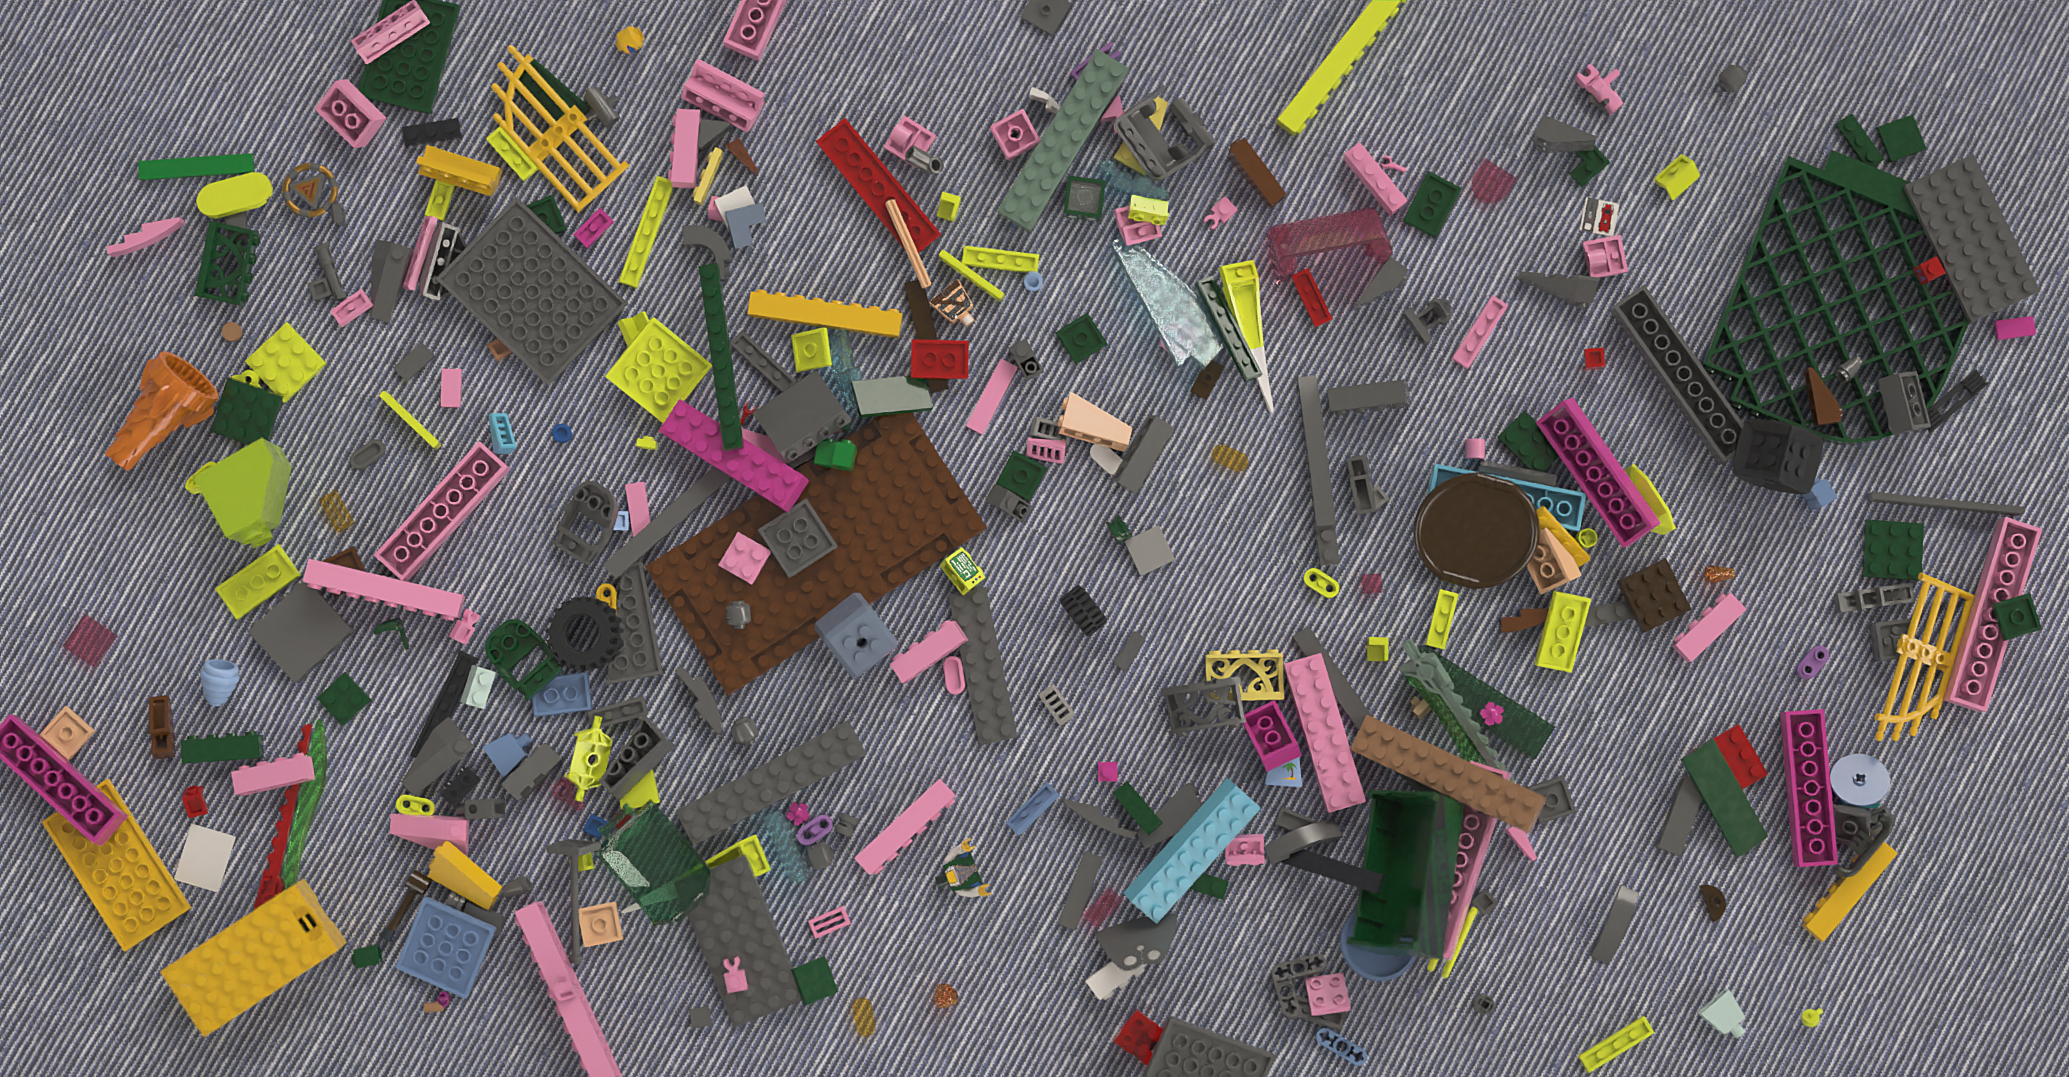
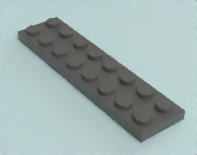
[948,587,1018,745]

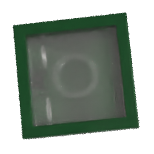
[1063,175,1106,222]

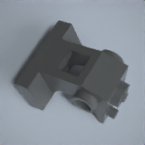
[1402,297,1453,346]

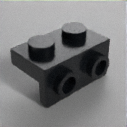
[440,766,481,807]

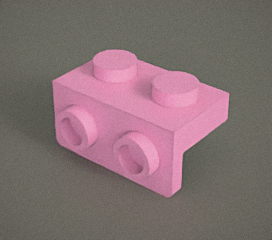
[1225,834,1265,866]

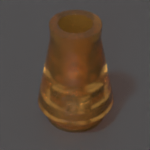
[1704,565,1735,584]

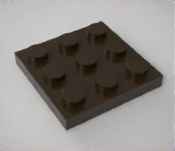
[1617,558,1691,633]

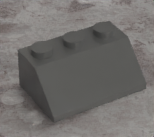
[1878,371,1931,435]

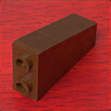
[1227,137,1286,209]

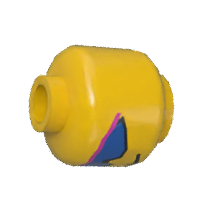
[615,26,645,54]

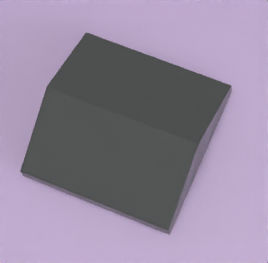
[1833,805,1871,846]

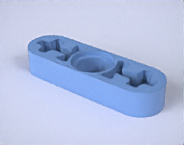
[1315,1027,1367,1066]

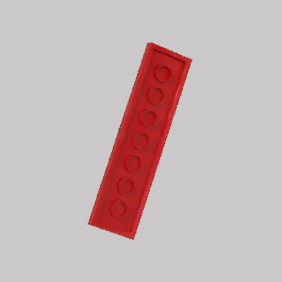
[816,118,941,254]

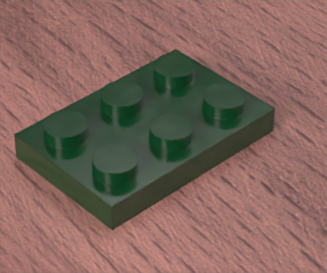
[1497,410,1559,472]

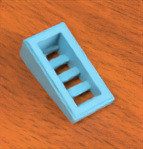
[489,413,517,454]

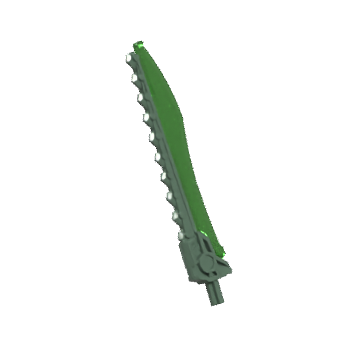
[1399,639,1515,783]

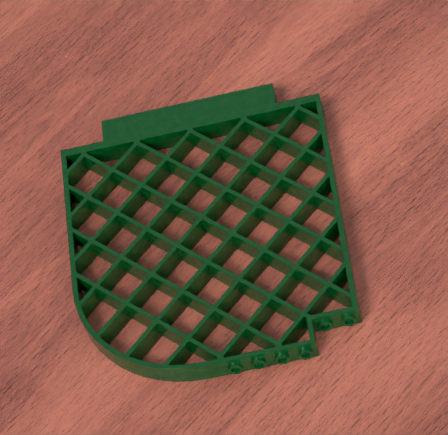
[1701,150,1969,445]

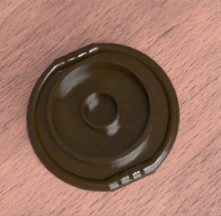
[1413,471,1540,590]

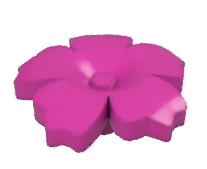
[1480,702,1504,726]
[786,802,810,826]

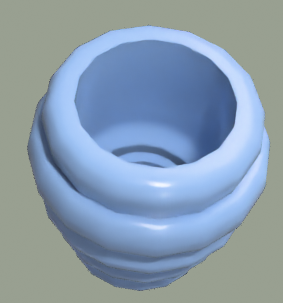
[200,659,240,706]

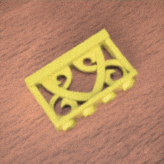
[1205,650,1284,702]

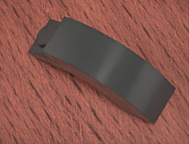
[682,225,733,283]

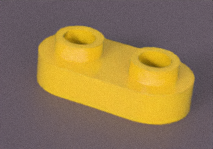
[596,583,617,615]

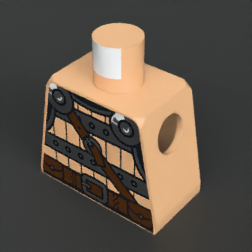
[929,279,974,327]

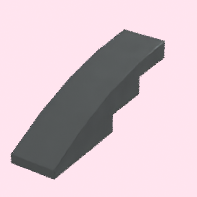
[1834,583,1915,613]
[1063,799,1136,839]

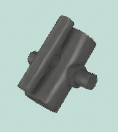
[583,87,620,128]

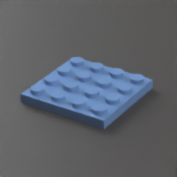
[395,896,497,999]

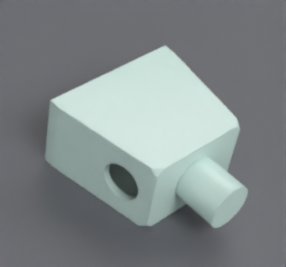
[1697,989,1745,1038]

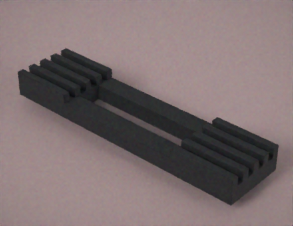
[1926,369,1989,433]

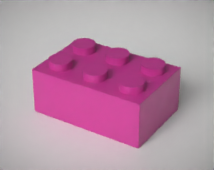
[1243,700,1302,772]

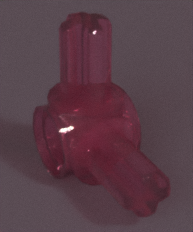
[552,773,586,812]

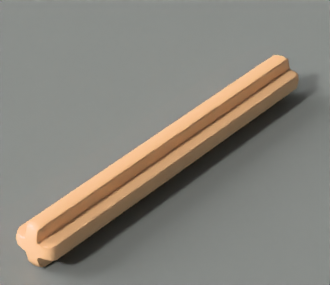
[886,199,931,288]

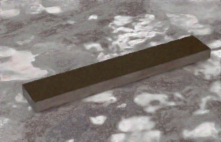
[904,280,949,394]

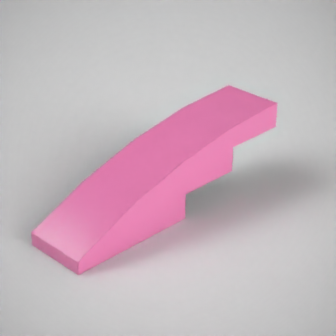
[106,217,185,257]

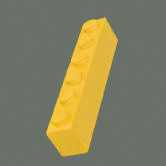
[1801,838,1898,942]

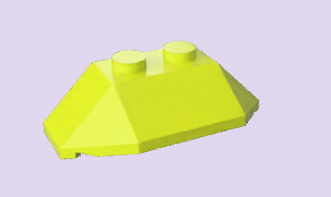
[1624,464,1676,535]

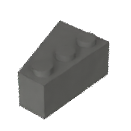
[501,743,564,801]

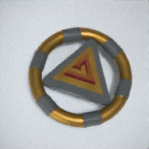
[282,163,338,218]

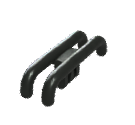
[1833,812,1893,878]

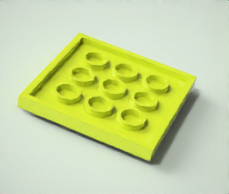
[605,317,712,423]

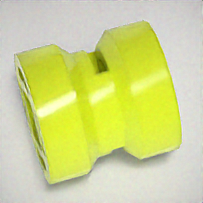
[1575,528,1598,549]

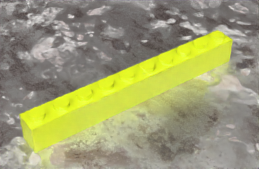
[1276,0,1407,137]

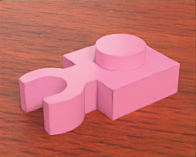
[1204,196,1238,230]
[449,609,480,645]
[724,957,748,993]

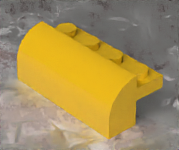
[416,145,503,196]

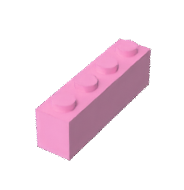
[668,109,702,189]
[1343,142,1408,216]
[1672,593,1747,663]
[890,620,968,683]
[231,753,315,796]

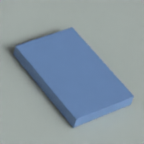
[532,672,592,717]

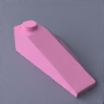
[390,813,469,856]

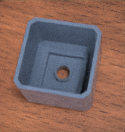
[814,593,898,678]

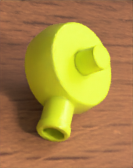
[1801,1008,1823,1027]

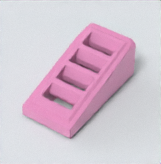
[1026,438,1066,464]
[1504,826,1537,861]

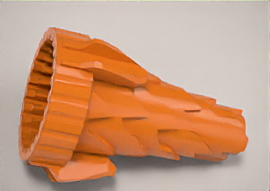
[105,351,219,471]

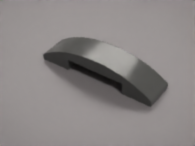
[1264,820,1343,865]
[1590,885,1639,964]

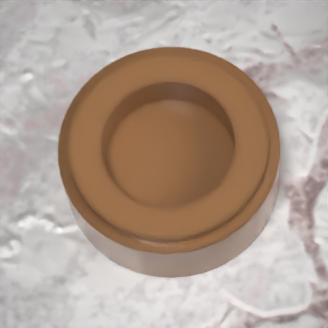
[222,322,243,342]

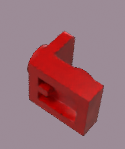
[182,785,209,818]

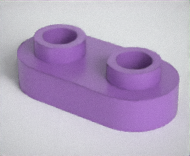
[1796,646,1829,680]
[797,815,833,845]

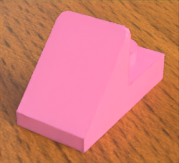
[1101,96,1123,138]

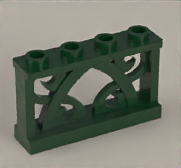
[194,221,261,306]

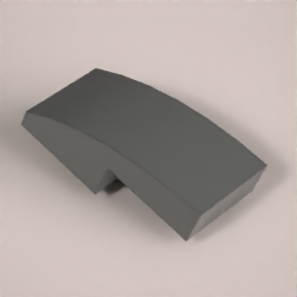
[226,211,249,246]
[463,902,506,935]

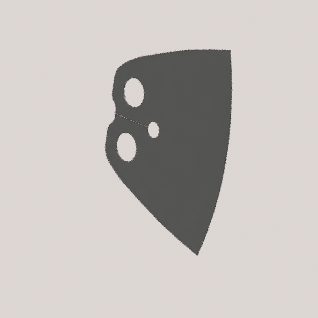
[1095,913,1178,971]

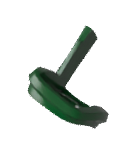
[373,618,409,650]

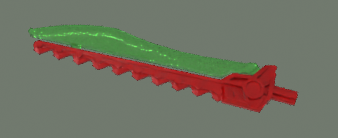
[253,719,327,909]

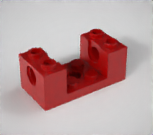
[1113,1008,1163,1066]

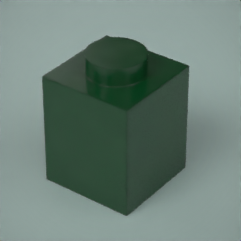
[351,944,384,969]

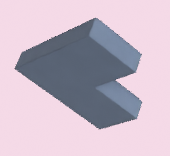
[725,203,766,249]

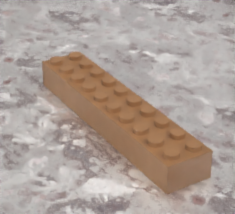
[1350,715,1546,834]

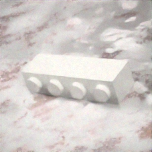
[1085,945,1160,1000]

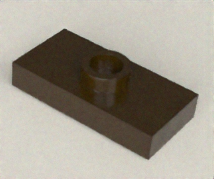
[1190,357,1224,400]

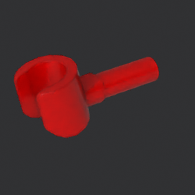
[740,401,756,427]

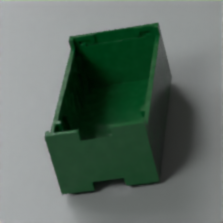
[1347,790,1464,960]

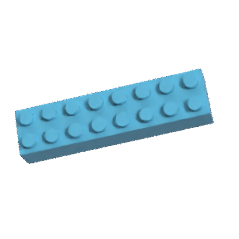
[1427,464,1586,533]
[1124,778,1261,923]

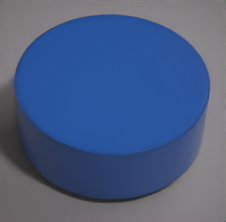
[552,424,572,443]

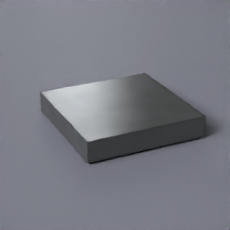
[1526,775,1576,824]

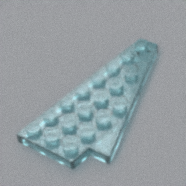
[1110,234,1225,370]

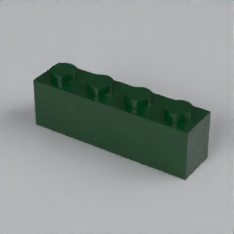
[181,731,264,764]

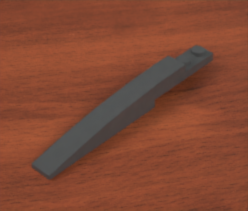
[1297,375,1339,566]

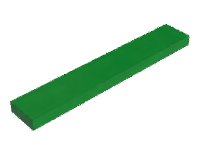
[138,153,255,181]

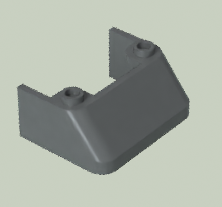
[1114,85,1207,181]

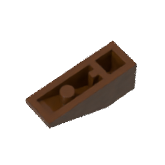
[1803,367,1843,427]

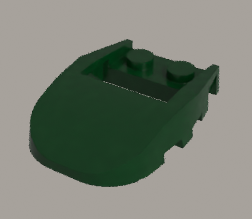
[485,619,564,701]

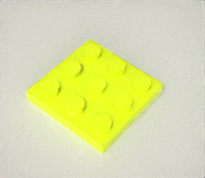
[245,322,327,403]

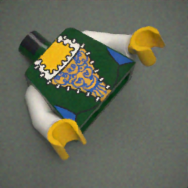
[935,838,992,898]

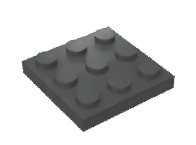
[758,498,838,578]

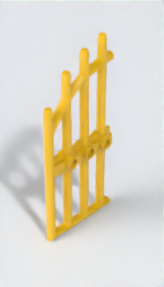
[491,45,630,213]
[1874,573,1975,742]

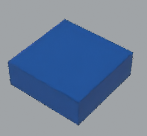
[582,813,609,839]

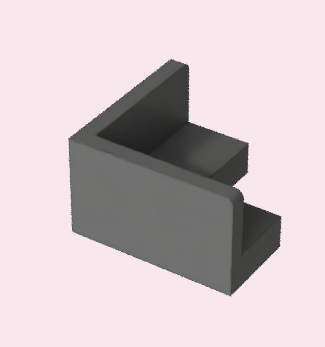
[1869,619,1916,662]

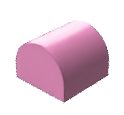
[1465,439,1485,459]

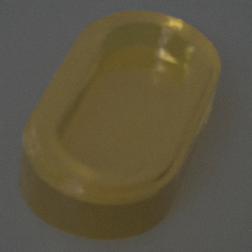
[1212,445,1249,472]
[853,997,876,1037]

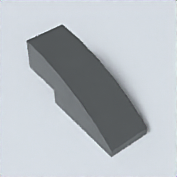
[1346,454,1376,515]

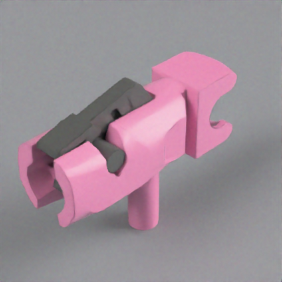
[1575,64,1623,116]

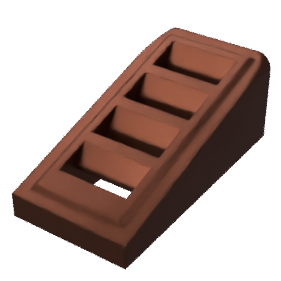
[726,138,759,175]

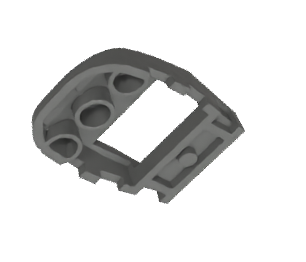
[551,481,618,565]

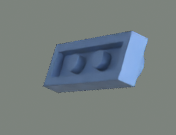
[1006,782,1060,836]

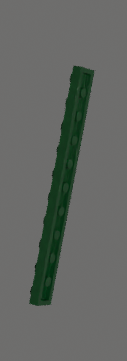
[698,263,744,451]

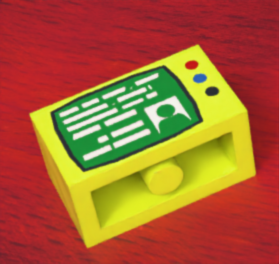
[939,547,986,595]

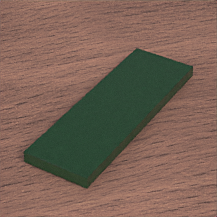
[1680,739,1768,858]

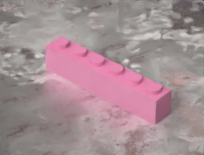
[854,779,956,875]

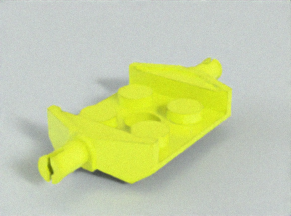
[564,716,613,802]

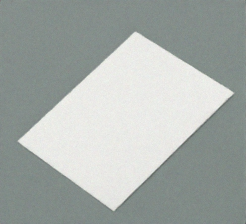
[174,824,236,893]

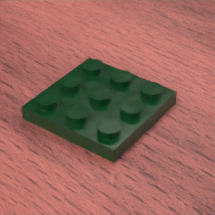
[210,377,284,445]
[1862,519,1924,581]

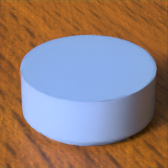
[1024,271,1043,291]

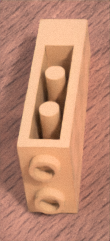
[1057,392,1132,452]

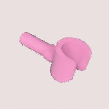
[1381,156,1407,173]

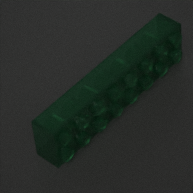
[1401,645,1555,760]

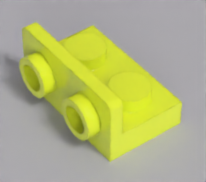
[1128,195,1169,225]

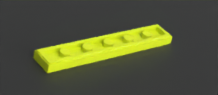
[619,176,674,289]

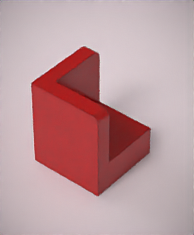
[1582,347,1606,371]

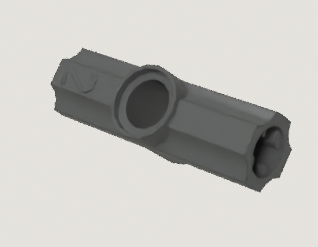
[1169,97,1216,152]

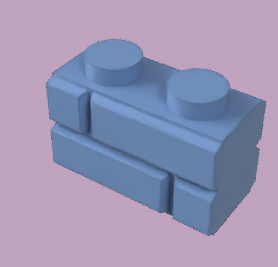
[1802,478,1837,510]

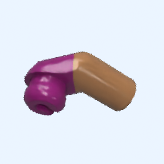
[424,992,450,1012]

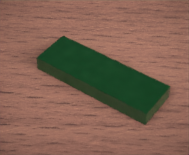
[1113,781,1163,836]

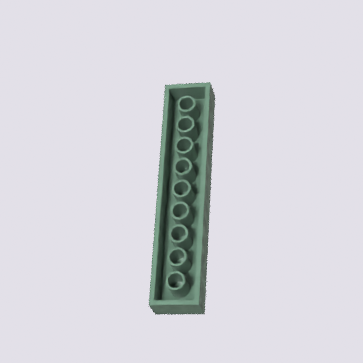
[997,49,1129,233]

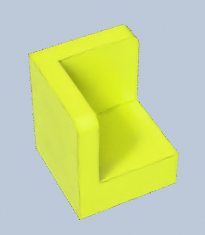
[937,192,961,222]
[1367,637,1388,661]

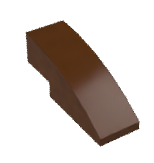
[1499,608,1549,634]
[149,695,176,759]

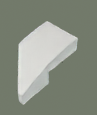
[1029,87,1061,114]

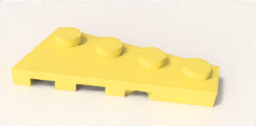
[1114,97,1168,177]

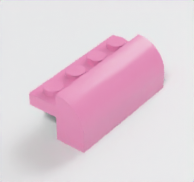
[681,59,765,133]

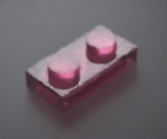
[1082,887,1123,928]

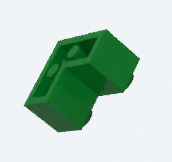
[814,438,857,472]

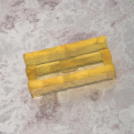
[319,490,355,533]

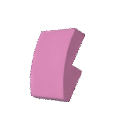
[1113,206,1162,246]

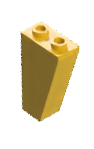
[428,840,502,911]

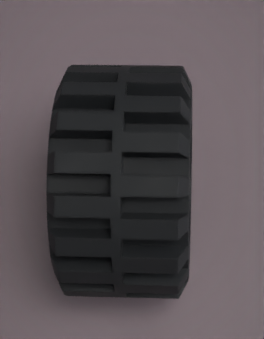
[1059,585,1107,637]

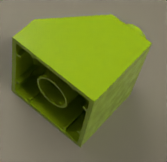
[193,438,292,548]

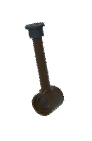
[379,870,432,942]

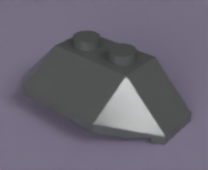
[419,222,467,301]

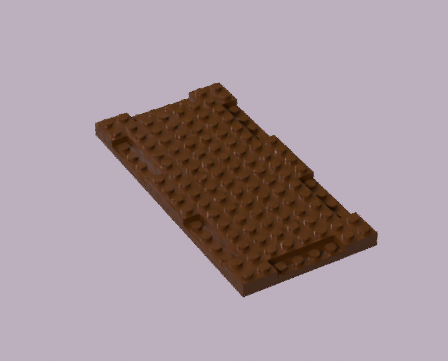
[645,413,987,696]

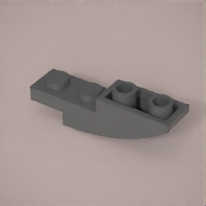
[675,665,723,735]

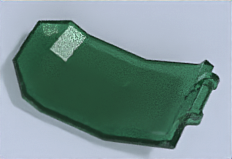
[594,799,712,926]

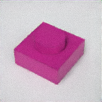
[1098,762,1117,782]

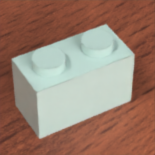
[460,665,496,709]

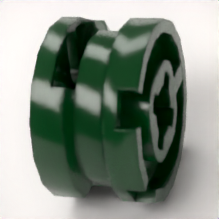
[1106,514,1133,545]

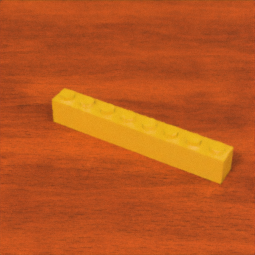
[747,289,903,339]

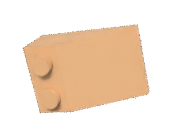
[1527,528,1582,594]

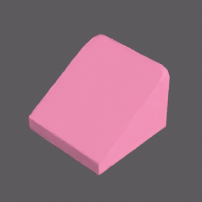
[708,196,724,222]

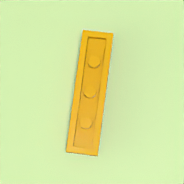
[1536,506,1590,567]

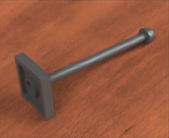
[546,839,601,964]

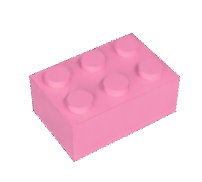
[315,79,387,148]

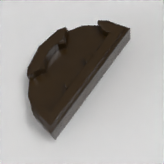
[1699,884,1726,922]

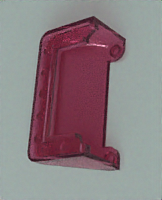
[1267,208,1393,284]

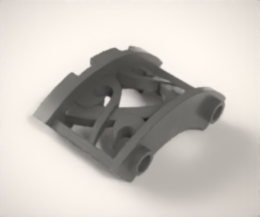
[1161,676,1246,737]

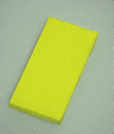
[215,544,302,620]
[1534,590,1591,673]

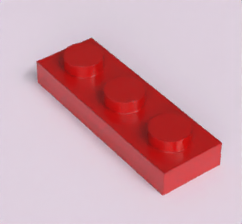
[1291,268,1333,328]

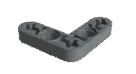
[1272,954,1326,1020]

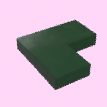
[1569,146,1610,188]

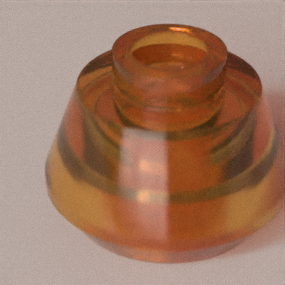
[933,983,958,1009]

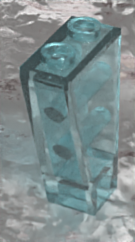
[763,809,811,883]

